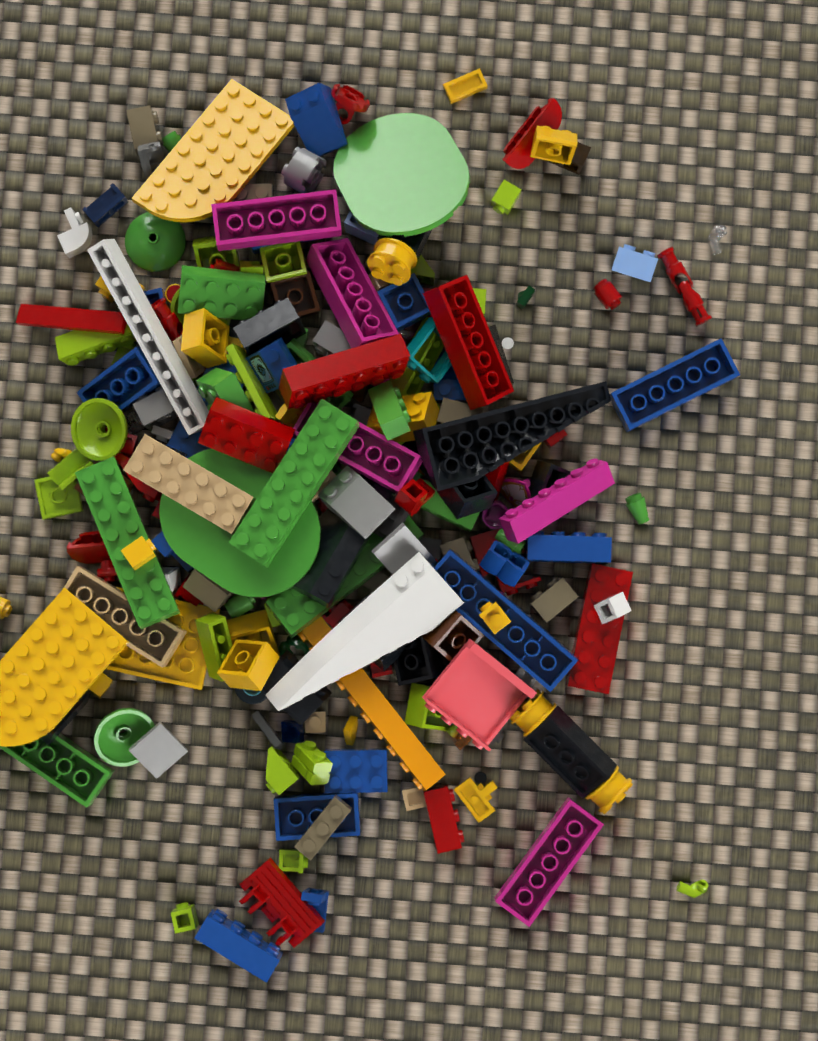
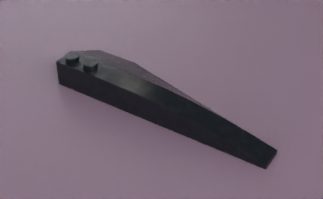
[413,381,611,491]
[291,440,417,609]

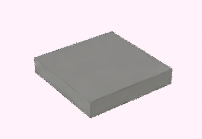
[129,721,188,779]

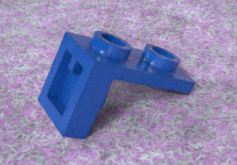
[301,888,329,933]

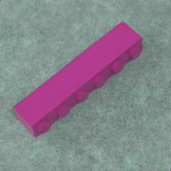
[499,459,615,544]

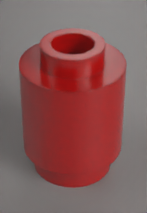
[593,279,622,310]

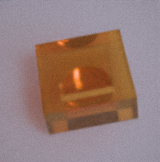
[454,733,473,750]

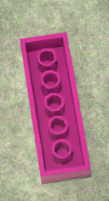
[211,189,342,251]
[306,238,399,348]
[293,402,423,494]
[494,797,604,927]

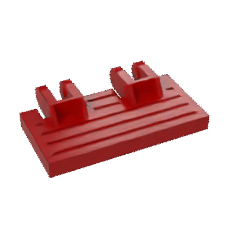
[239,857,325,948]

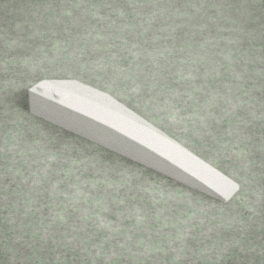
[265,552,464,711]

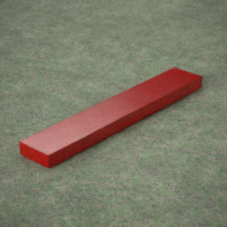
[16,304,127,334]

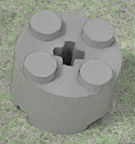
[281,147,327,193]

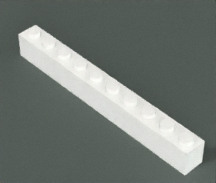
[87,239,209,435]

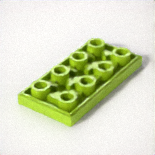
[226,344,281,422]

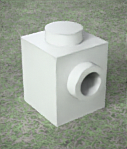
[594,592,631,624]

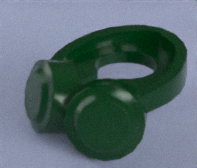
[279,635,310,661]

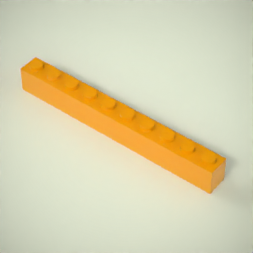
[297,616,446,791]

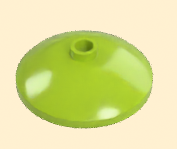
[71,398,128,461]

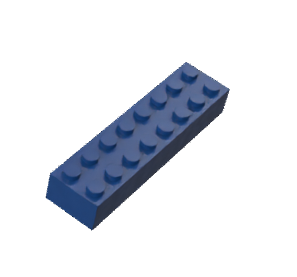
[434,549,578,692]

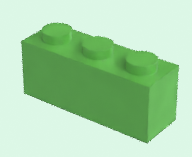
[368,380,411,441]

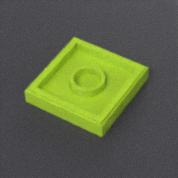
[34,476,84,520]

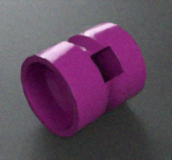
[482,500,508,529]

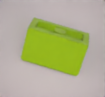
[47,448,94,490]

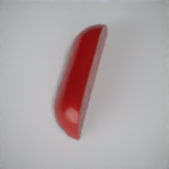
[502,98,562,169]
[66,531,111,564]

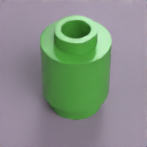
[224,595,257,618]

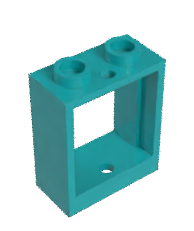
[407,317,452,384]

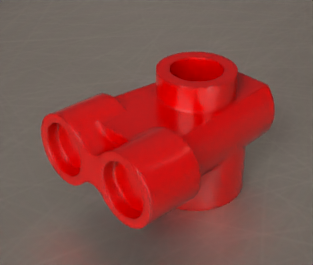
[97,560,118,583]

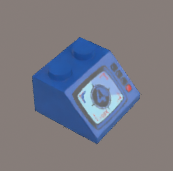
[246,337,297,393]

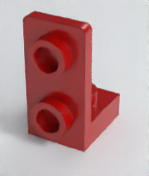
[495,575,541,596]

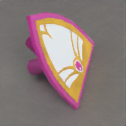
[500,478,531,508]

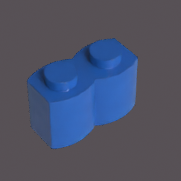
[479,541,530,587]

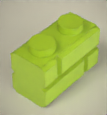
[291,741,333,785]

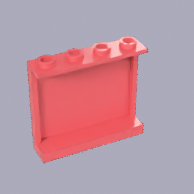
[422,638,537,752]

